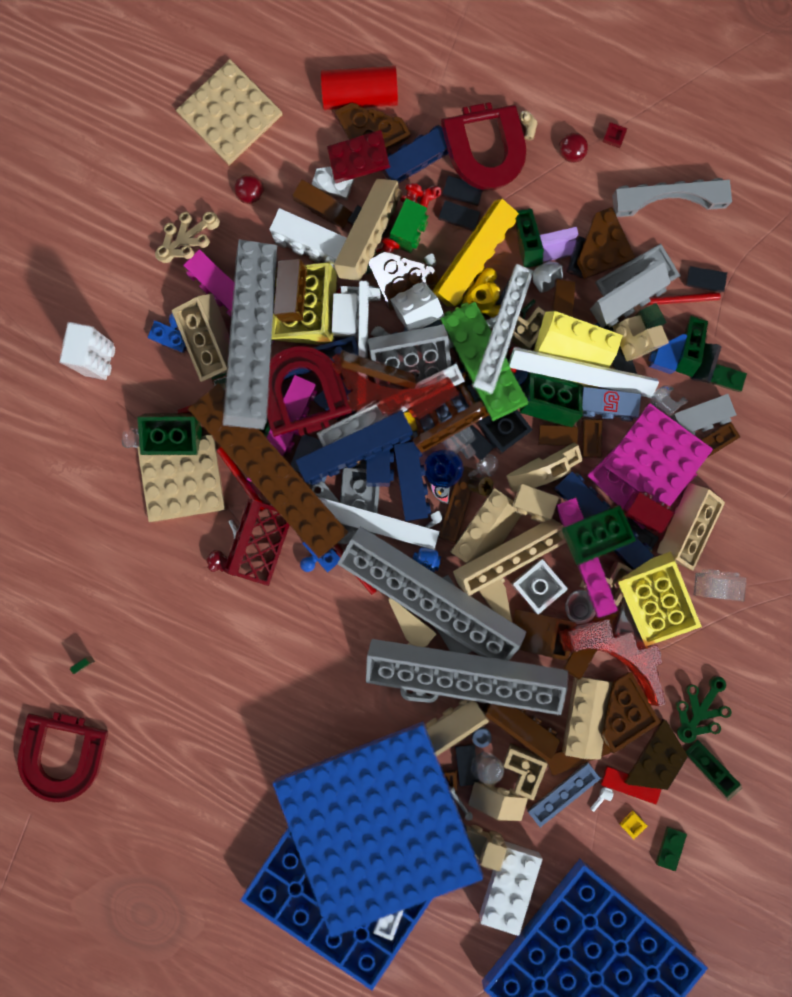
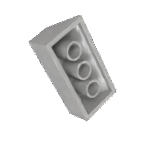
[590,259,670,328]

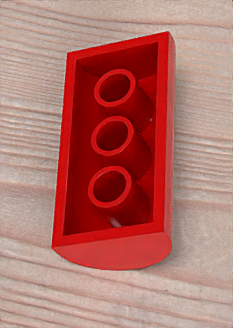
[321,66,398,110]

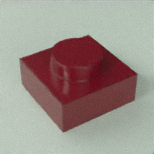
[602,122,628,148]

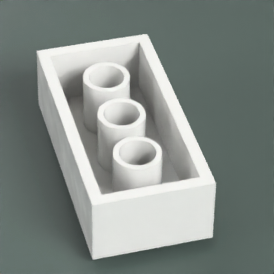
[270,208,347,271]
[60,323,115,380]
[479,841,542,936]

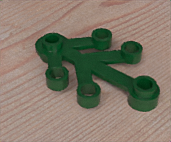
[675,676,732,743]

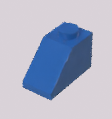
[648,334,687,374]

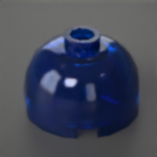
[425,449,464,489]

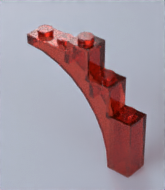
[332,353,459,420]
[559,619,666,706]

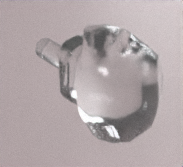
[122,428,140,448]
[468,455,500,478]

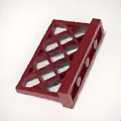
[223,498,290,586]

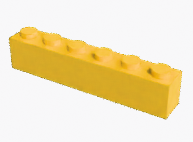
[432,199,519,307]

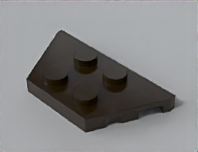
[624,719,688,790]

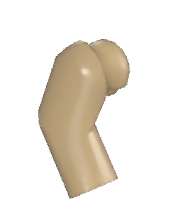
[520,111,537,140]

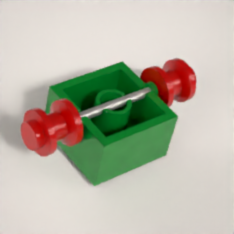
[376,183,429,254]

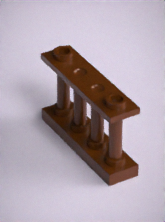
[404,372,489,453]

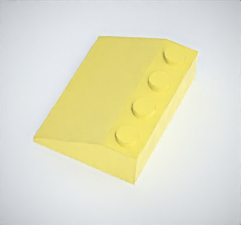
[271,262,337,344]
[534,311,623,388]
[618,551,701,647]

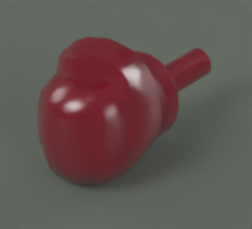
[206,550,228,572]

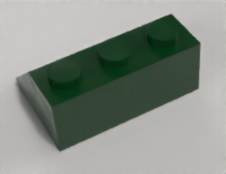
[520,372,583,427]
[137,413,202,455]

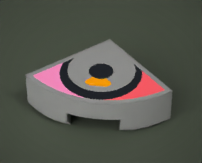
[431,483,450,503]

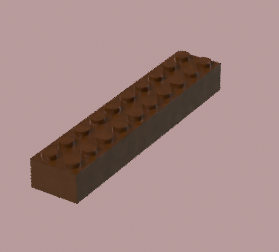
[188,383,349,558]

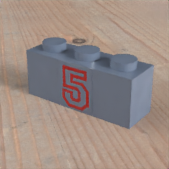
[582,387,641,422]

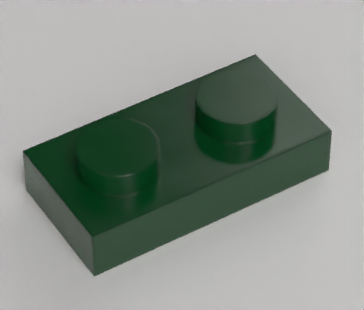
[706,364,747,392]
[656,826,687,872]

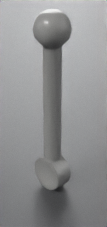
[449,786,473,820]

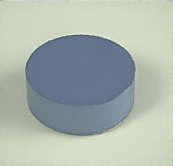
[472,727,492,748]

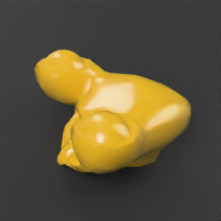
[462,268,501,318]

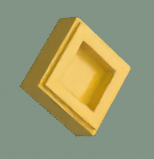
[619,810,647,839]

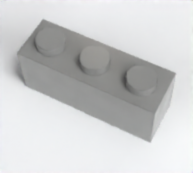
[670,394,737,435]

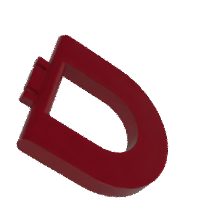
[441,102,526,190]
[267,346,352,437]
[17,712,109,802]

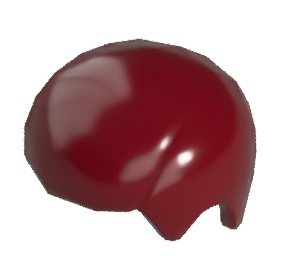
[559,133,588,163]
[234,174,264,204]

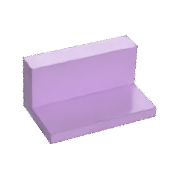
[540,227,578,262]

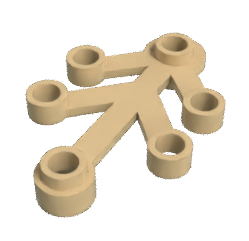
[155,212,220,263]

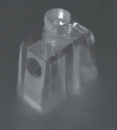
[441,411,476,460]

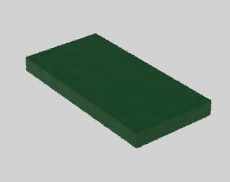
[561,505,636,566]

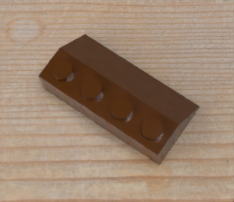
[482,703,560,764]

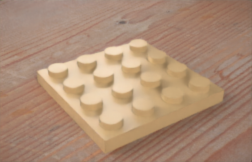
[176,60,283,165]
[137,435,226,522]

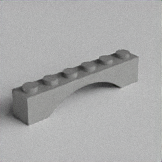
[612,178,732,217]

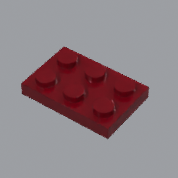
[327,130,390,184]

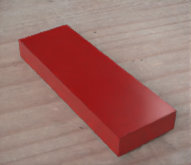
[600,766,662,805]

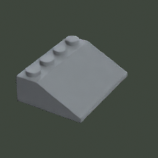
[367,325,451,400]

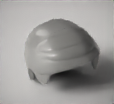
[533,261,563,293]
[565,590,595,624]

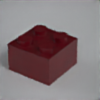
[622,491,674,533]

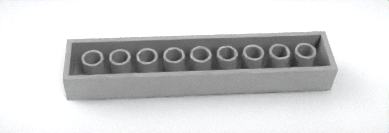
[223,239,277,429]
[337,526,526,661]
[366,639,568,715]

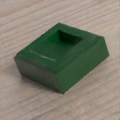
[70,656,95,674]

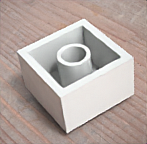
[390,281,444,331]
[332,293,359,341]
[510,559,568,614]

